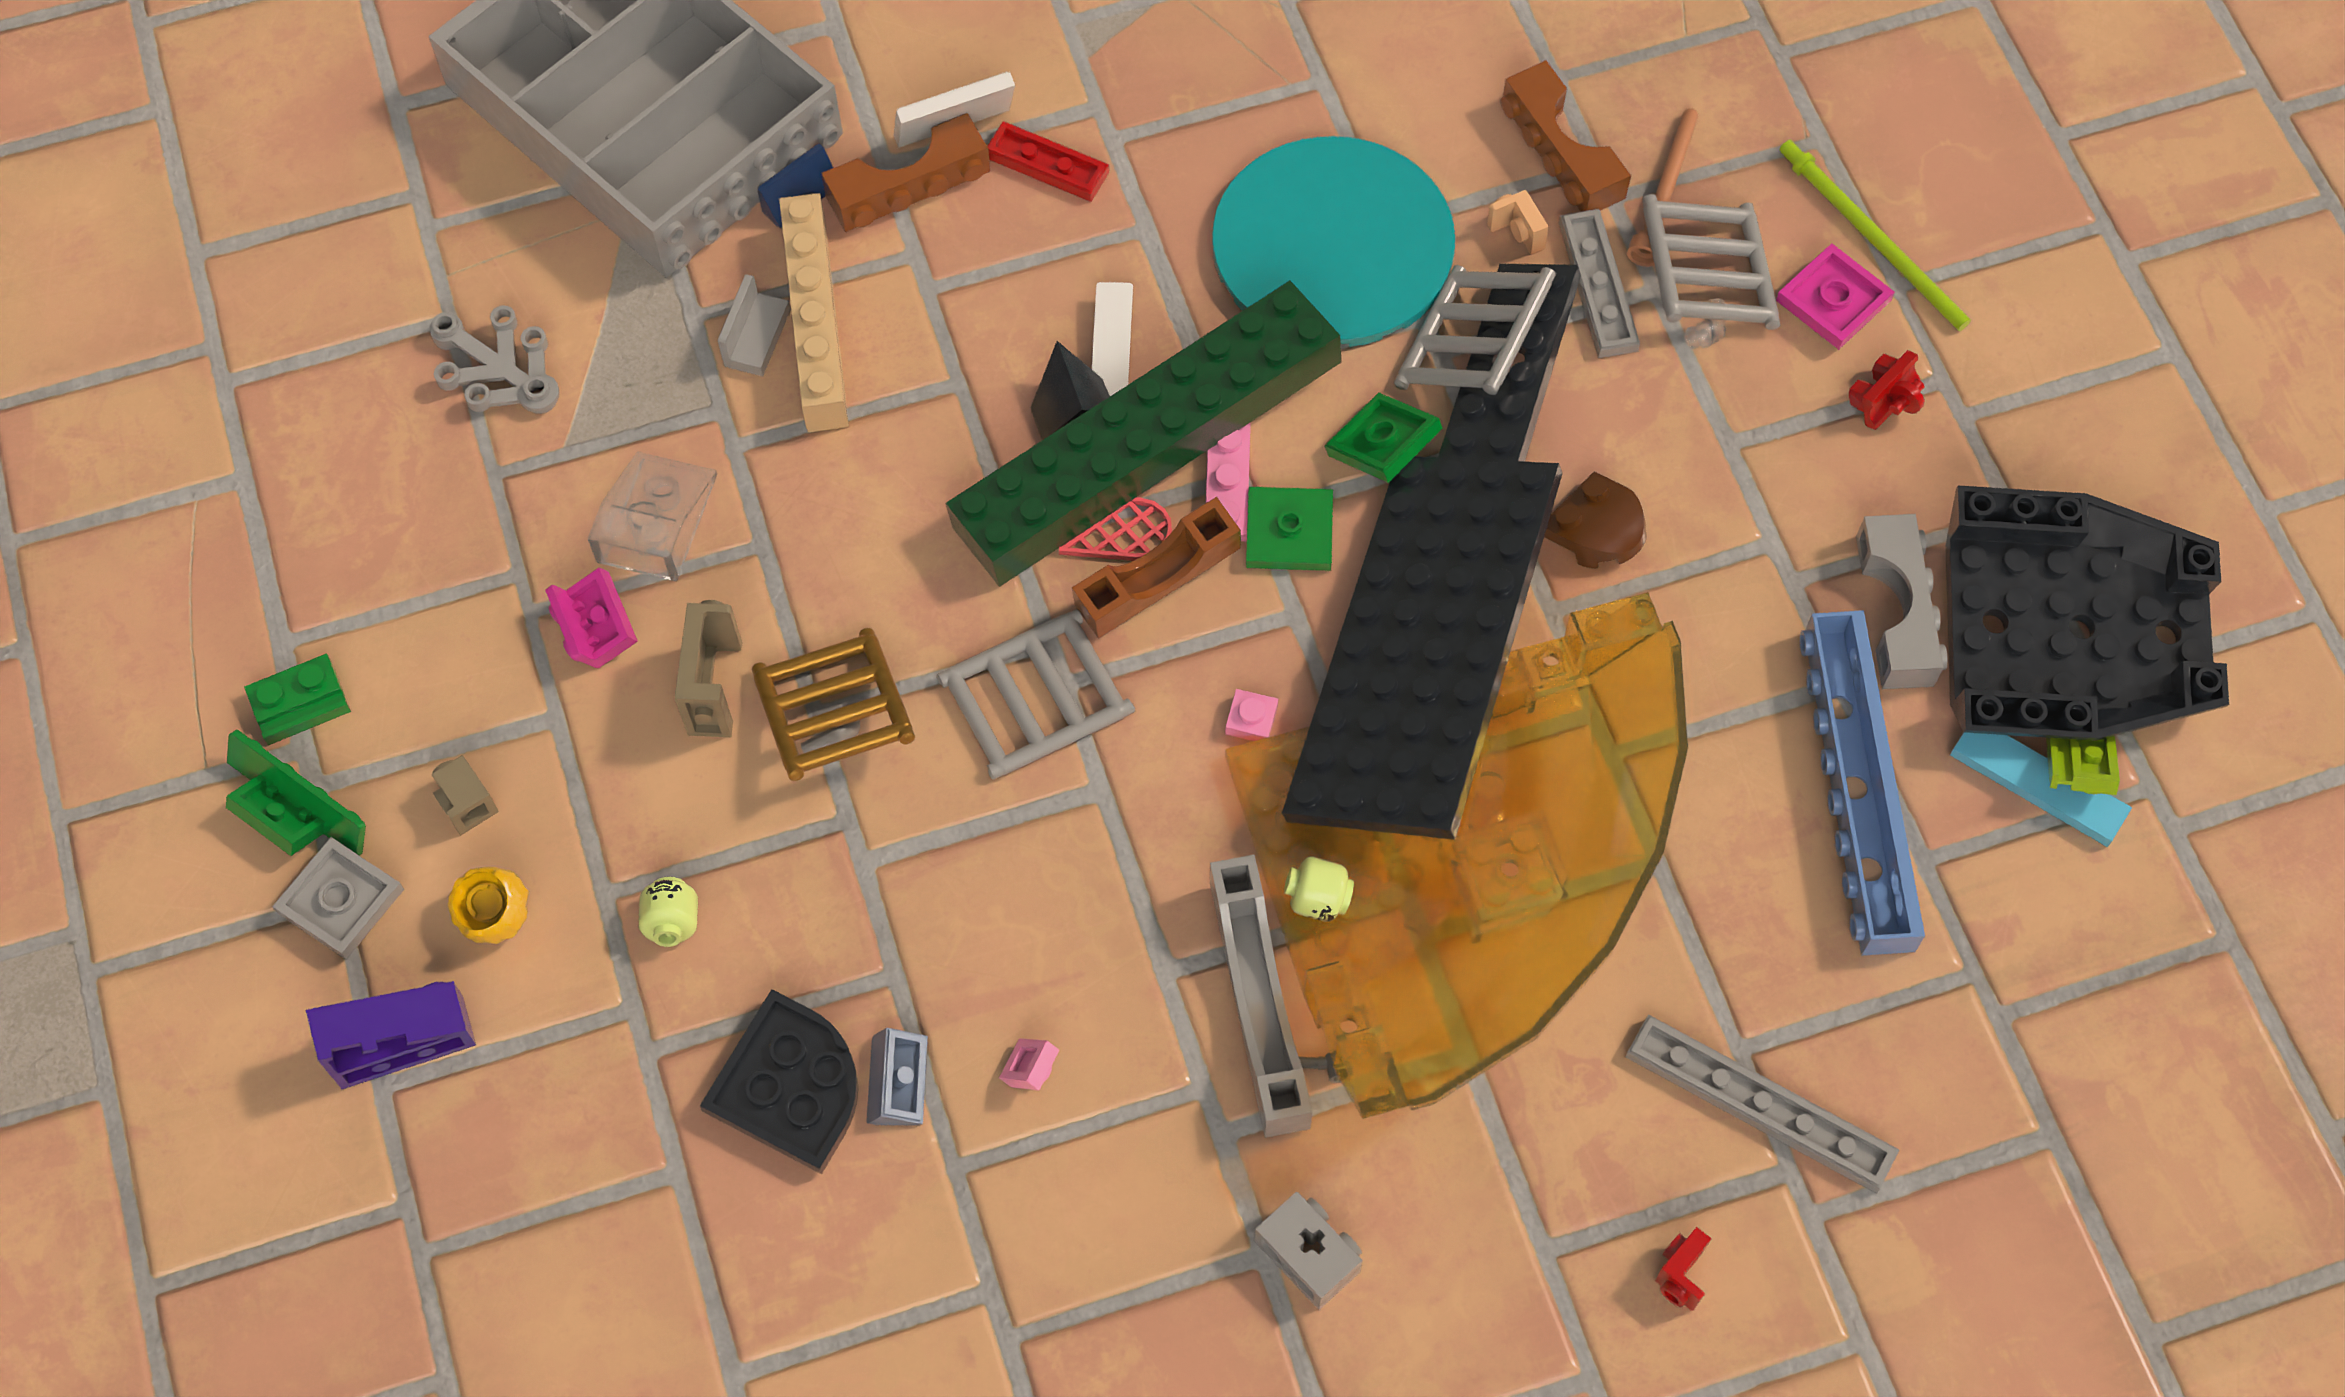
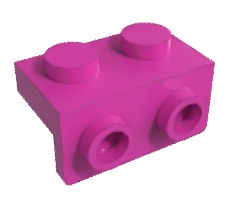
[545,567,638,669]

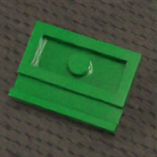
[244,653,351,746]

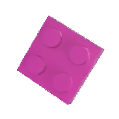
[1776,243,1895,350]

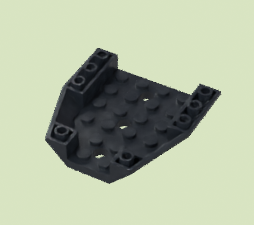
[1945,485,2229,741]

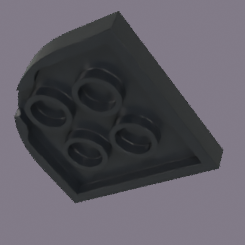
[700,989,858,1174]

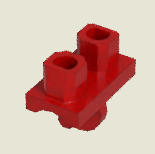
[1849,350,1925,430]

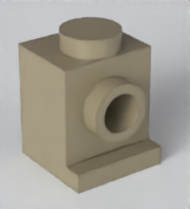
[432,755,499,836]

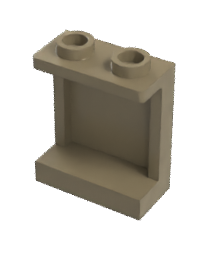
[675,600,742,737]

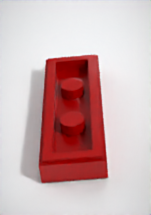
[987,121,1109,202]

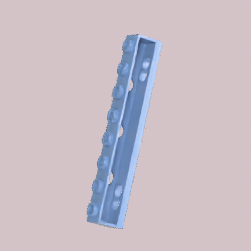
[1800,610,1925,956]

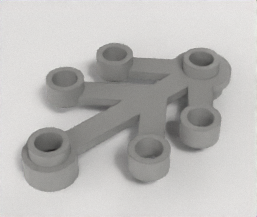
[429,305,559,414]

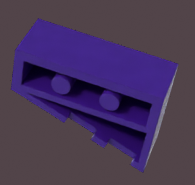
[306,981,476,1089]

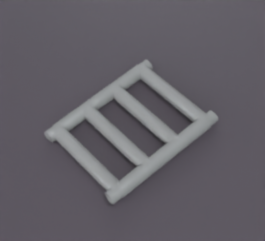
[1642,194,1780,330]
[1394,265,1556,395]
[936,609,1135,779]

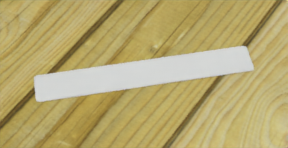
[1092,282,1133,396]

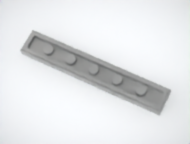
[1626,1014,1899,1194]

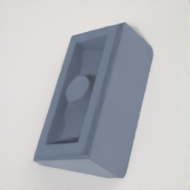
[867,1027,928,1126]

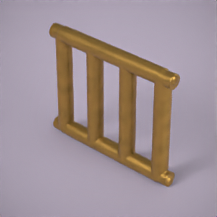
[751,628,915,781]

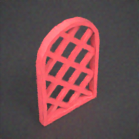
[1059,497,1172,561]

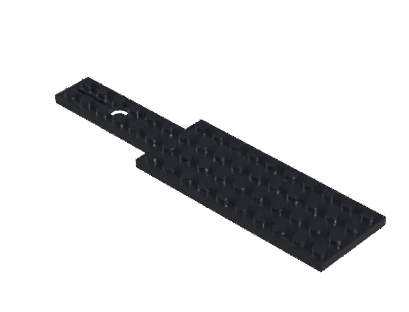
[1282,263,1581,840]

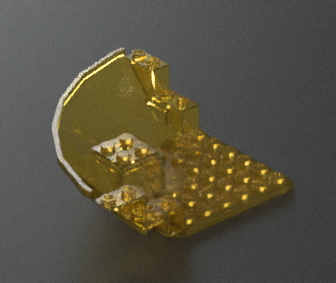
[1225,592,1688,1119]

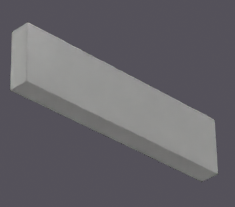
[1559,209,1640,358]

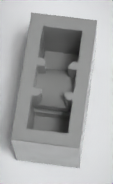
[1254,1192,1363,1310]

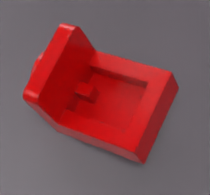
[1655,1227,1712,1311]

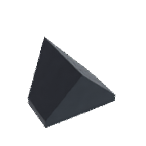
[1031,341,1110,440]

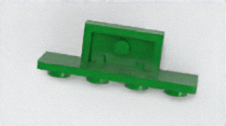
[226,729,366,856]

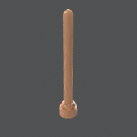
[1627,108,1698,267]

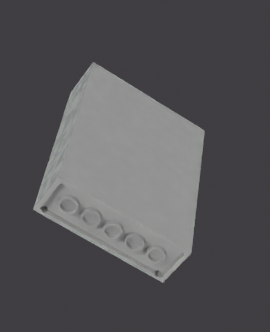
[428,0,843,278]

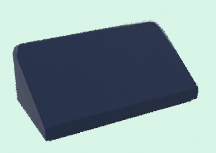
[757,143,834,228]

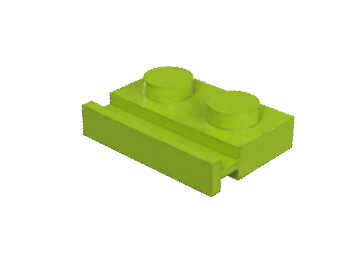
[2046,736,2120,795]

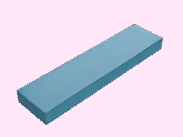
[1950,732,2132,847]

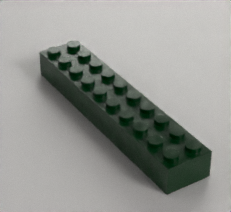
[945,280,1342,587]

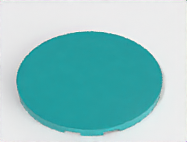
[1212,136,1455,347]

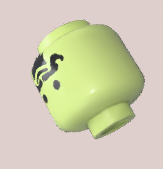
[1284,857,1354,922]
[638,877,698,947]

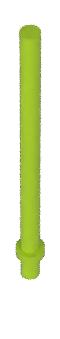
[1779,139,1971,331]

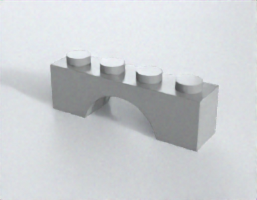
[1856,514,1948,689]

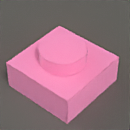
[1225,689,1279,744]
[999,1038,1059,1090]

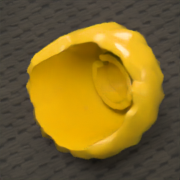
[448,867,529,944]

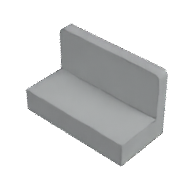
[718,274,791,376]

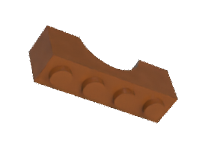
[1501,60,1631,212]
[821,113,990,232]
[1072,497,1241,638]

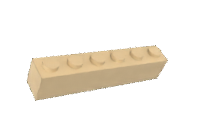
[779,193,849,432]

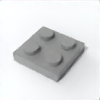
[272,837,404,959]

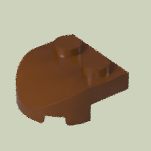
[1544,471,1647,569]

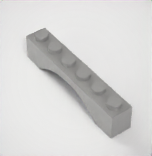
[1210,855,1312,1138]

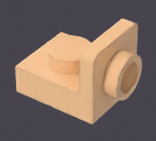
[1487,190,1549,255]

